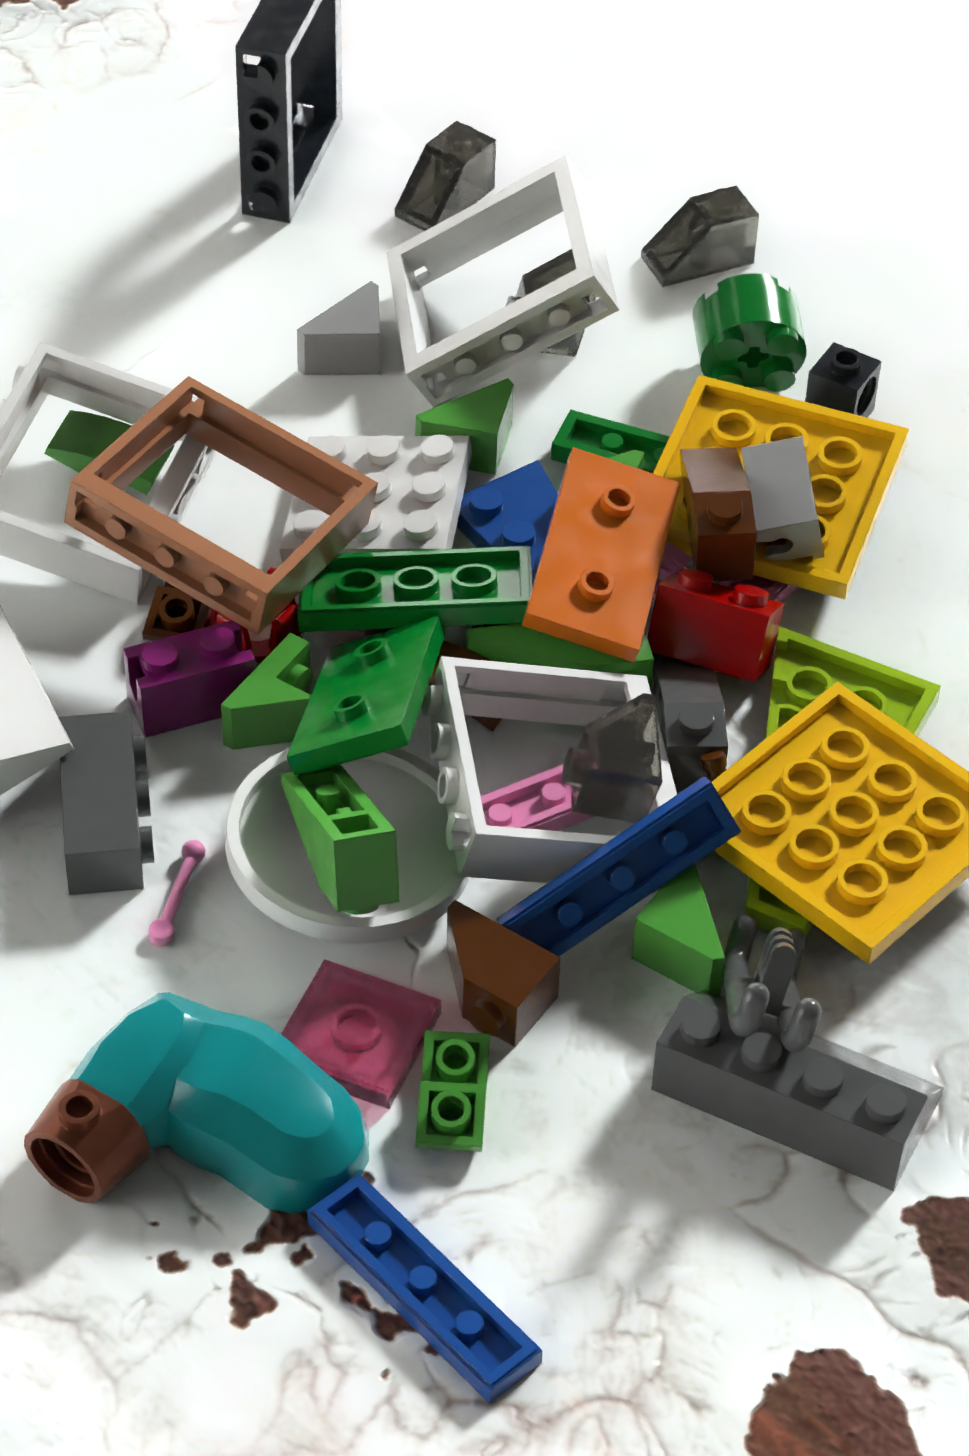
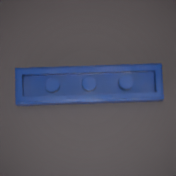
[496,776,741,957]
[307,1173,543,1404]

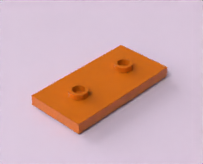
[521,447,680,663]

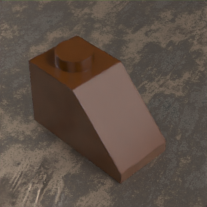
[446,900,561,1047]

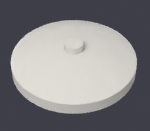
[225,748,470,944]

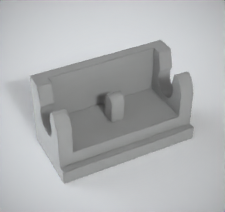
[741,436,825,561]

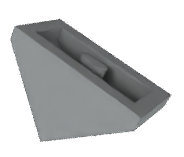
[297,281,380,375]

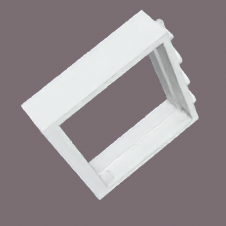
[386,155,619,407]
[0,342,217,604]
[421,656,677,891]

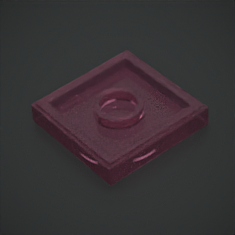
[281,959,441,1110]

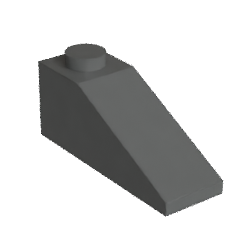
[653,657,728,794]

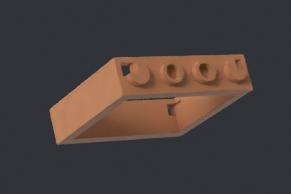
[64,376,378,635]

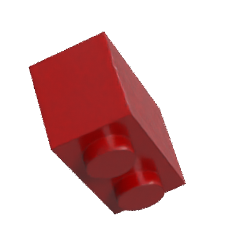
[647,569,785,682]

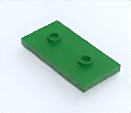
[298,546,532,632]
[286,616,445,776]

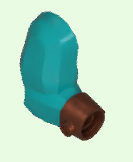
[24,992,369,1214]

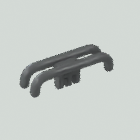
[723,914,822,1053]

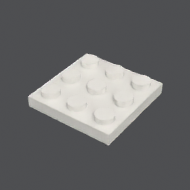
[279,435,472,563]

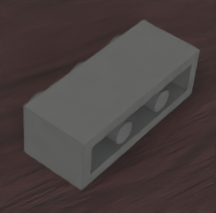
[58,711,154,895]

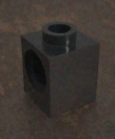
[805,342,882,418]

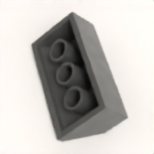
[651,990,944,1191]

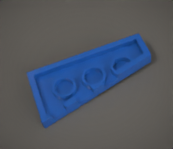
[457,460,558,586]

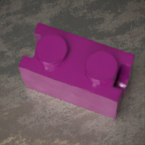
[123,620,256,738]

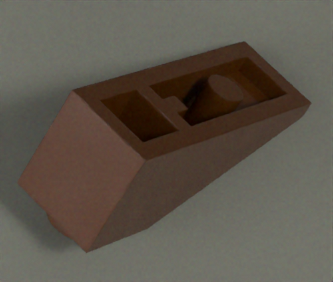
[680,447,757,581]

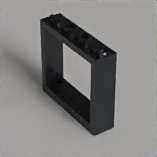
[235,0,343,223]

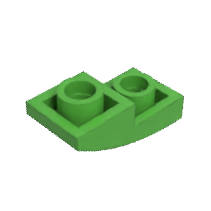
[44,410,175,495]
[415,1030,490,1152]

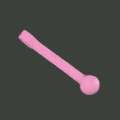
[149,840,206,947]

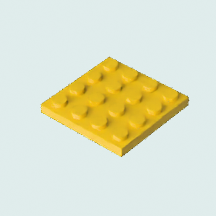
[653,375,909,600]
[712,681,969,965]

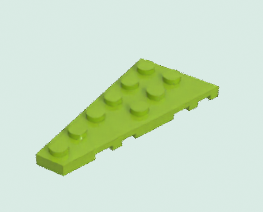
[745,626,941,937]

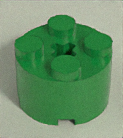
[692,273,807,392]

